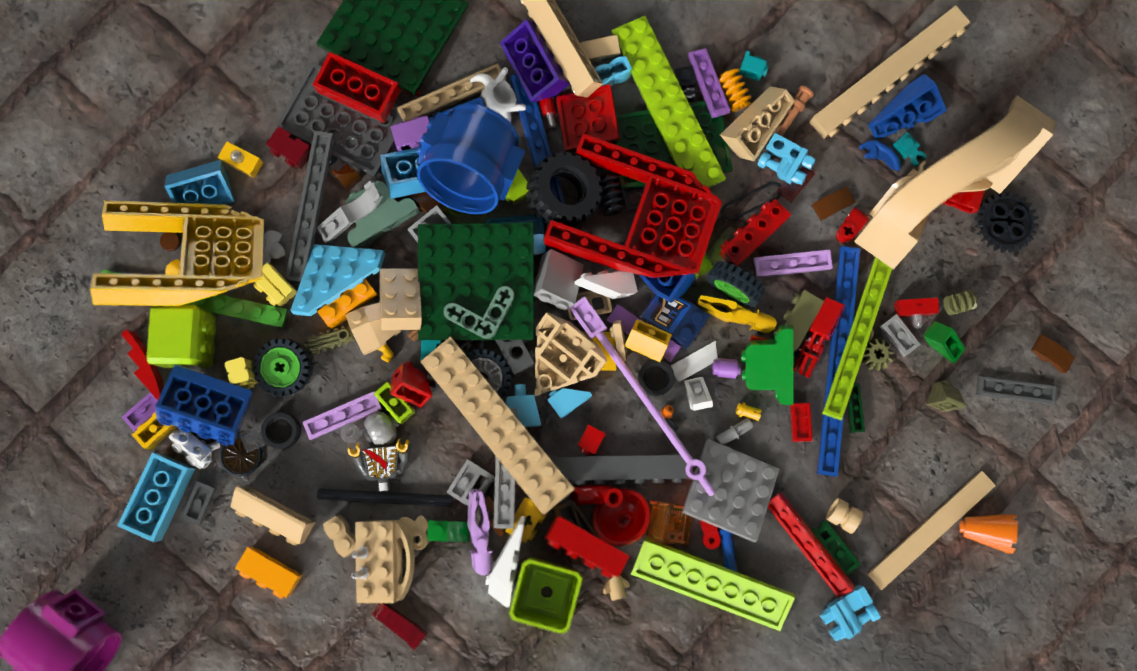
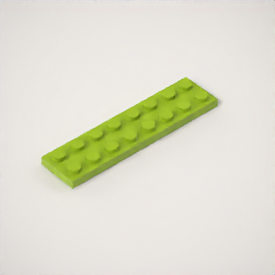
[631,537,795,631]

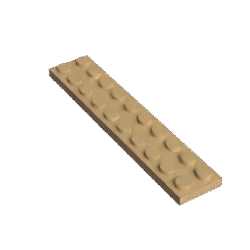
[420,337,575,515]

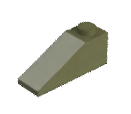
[926,380,966,412]

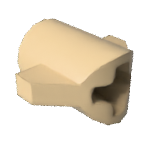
[603,575,630,601]

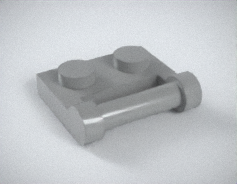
[446,459,495,511]

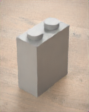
[533,249,584,310]

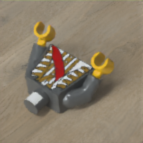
[348,439,409,491]

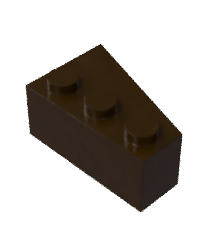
[552,501,600,565]

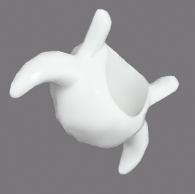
[470,67,526,123]

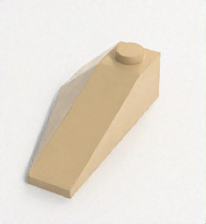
[345,302,401,355]

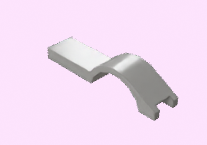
[317,180,383,243]

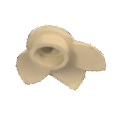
[399,515,428,550]

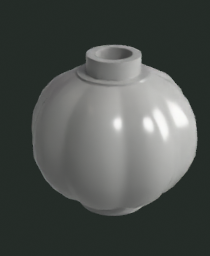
[362,411,399,447]

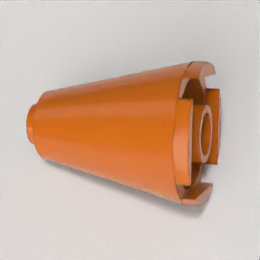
[959,514,1018,554]

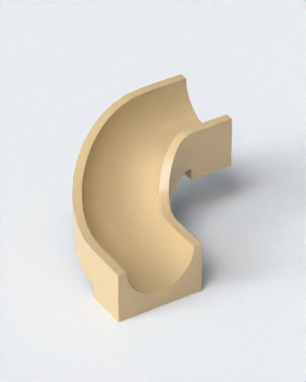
[854,95,1056,269]

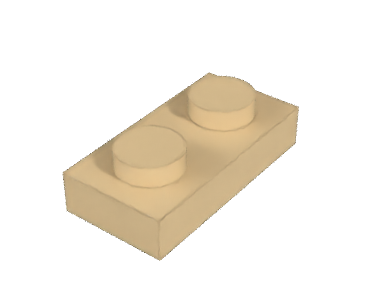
[610,320,628,361]

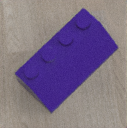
[500,19,570,103]

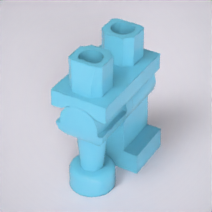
[757,133,815,185]
[819,585,880,641]

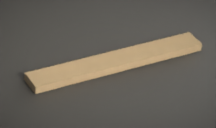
[867,471,996,590]

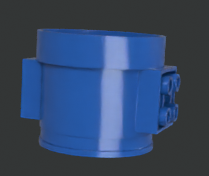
[417,104,525,214]

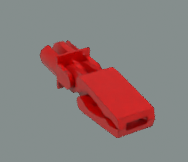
[793,297,845,378]

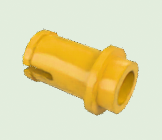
[736,402,762,421]

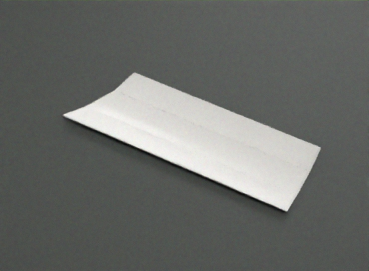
[671,341,718,382]

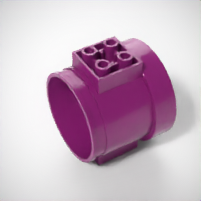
[0,589,122,671]

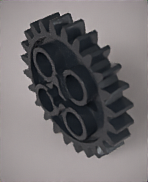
[974,191,1039,253]

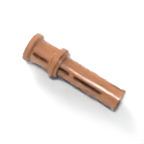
[772,86,814,137]

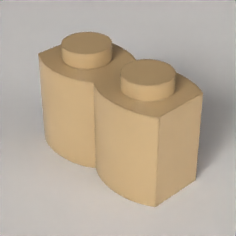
[323,515,356,557]

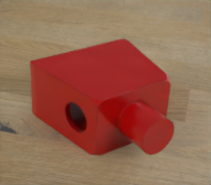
[390,361,432,408]

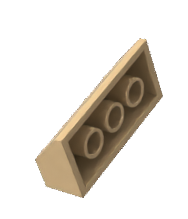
[231,486,315,546]

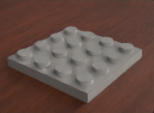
[682,439,779,542]

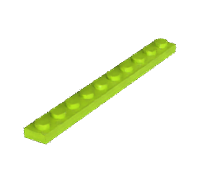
[822,257,892,420]

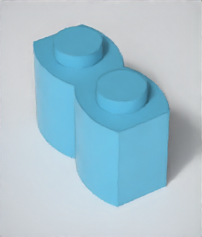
[595,56,632,86]

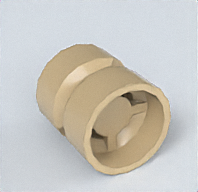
[826,498,864,534]

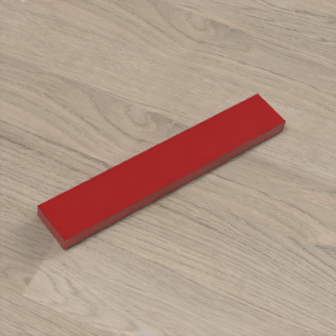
[768,492,855,598]

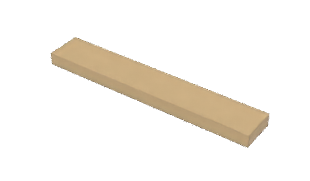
[397,63,506,122]

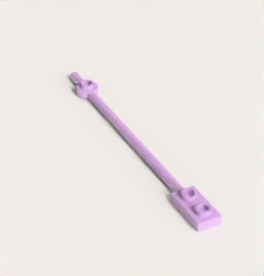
[569,296,716,496]

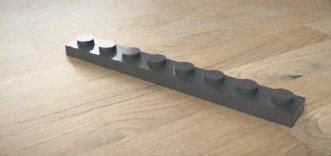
[285,131,335,282]

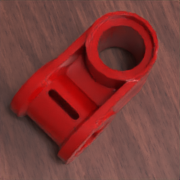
[836,207,871,244]

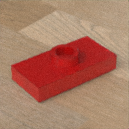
[790,402,813,442]

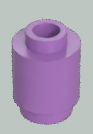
[712,358,741,379]

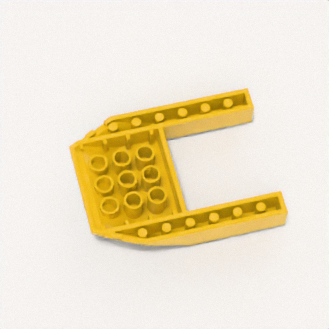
[90,200,264,306]

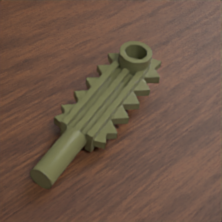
[301,326,354,355]

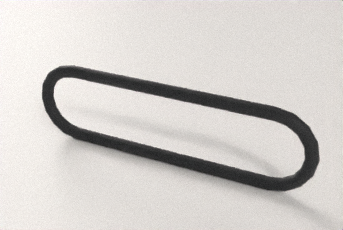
[722,182,782,221]

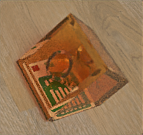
[645,500,692,546]

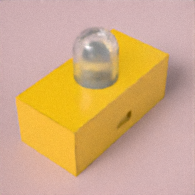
[217,142,264,178]

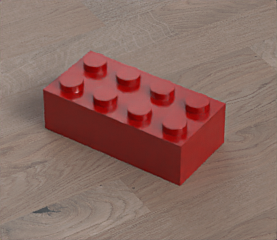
[312,52,401,123]

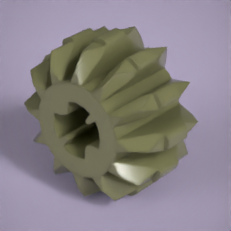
[943,290,978,315]
[862,338,894,371]

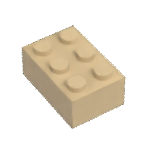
[379,268,422,330]

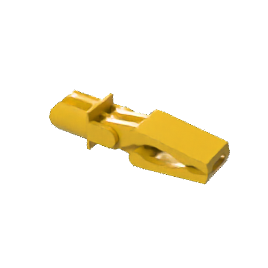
[696,295,777,333]

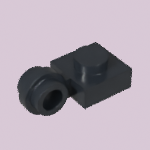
[674,66,696,102]

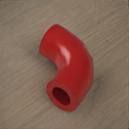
[571,485,623,508]

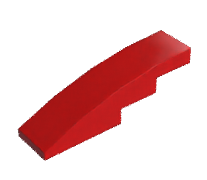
[121,329,164,400]

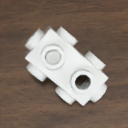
[169,430,220,470]

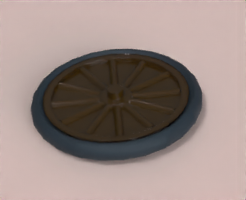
[220,436,262,476]

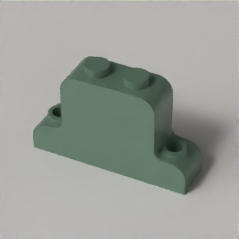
[345,181,421,248]

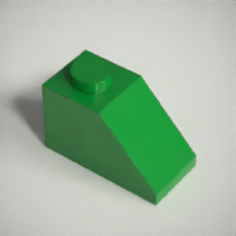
[923,321,965,364]
[427,520,469,542]

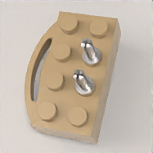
[351,520,415,603]

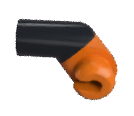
[660,405,679,433]

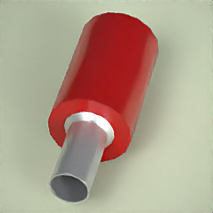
[539,97,557,128]

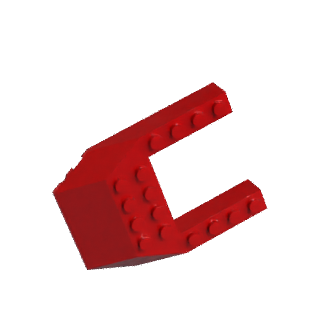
[543,133,722,278]

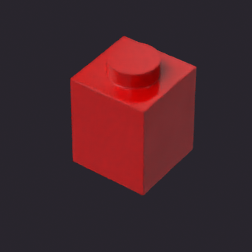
[577,424,605,456]

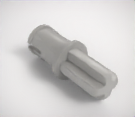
[715,418,753,445]

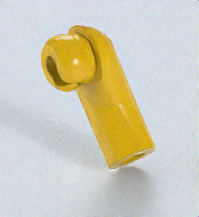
[377,344,394,363]

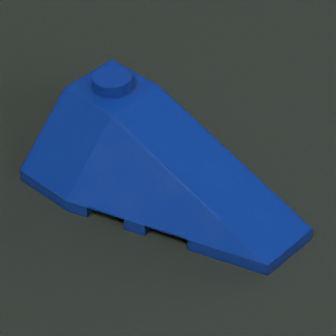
[868,74,947,139]
[623,242,695,303]

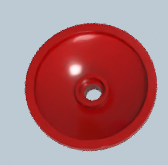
[593,489,651,546]

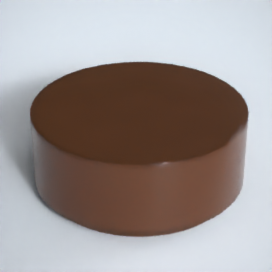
[160,232,181,252]

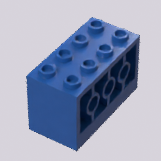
[155,365,252,446]

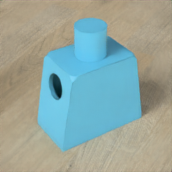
[506,384,541,428]

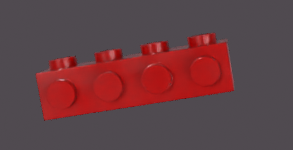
[719,199,791,267]
[545,516,629,579]

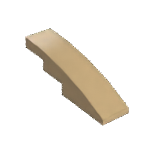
[580,35,620,63]

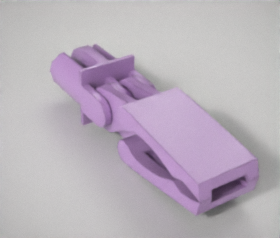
[468,489,492,575]

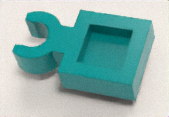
[892,132,927,167]

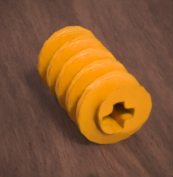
[719,68,752,112]

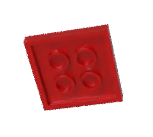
[556,84,620,152]

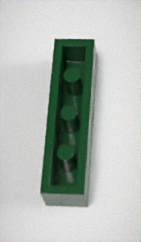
[847,383,865,433]

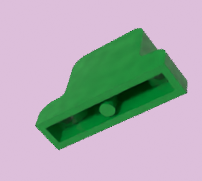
[742,325,793,405]

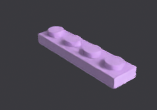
[753,250,833,277]
[303,391,383,440]

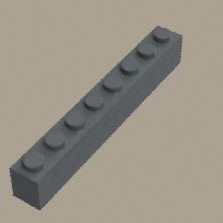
[549,455,689,484]

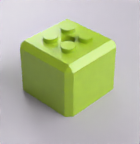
[147,305,216,369]
[509,557,582,634]

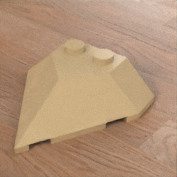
[535,312,607,396]

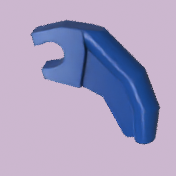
[859,141,901,171]

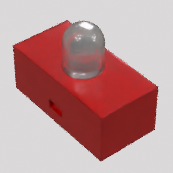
[894,298,939,329]

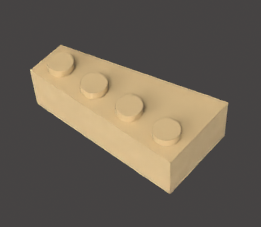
[720,86,795,161]

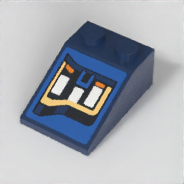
[639,294,710,350]

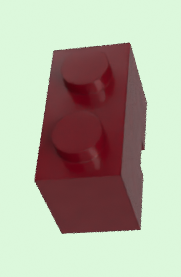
[266,126,311,169]

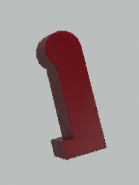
[372,603,428,650]

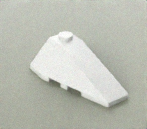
[486,516,525,607]

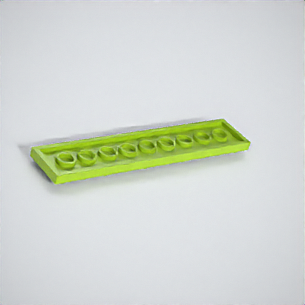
[611,16,726,188]

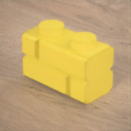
[253,262,297,307]
[225,357,258,389]

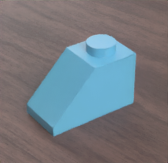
[547,388,592,419]

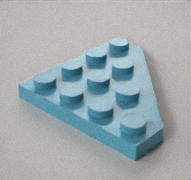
[290,244,385,316]

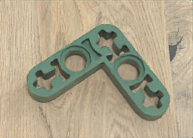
[444,286,515,339]

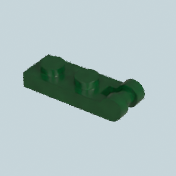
[811,520,860,576]

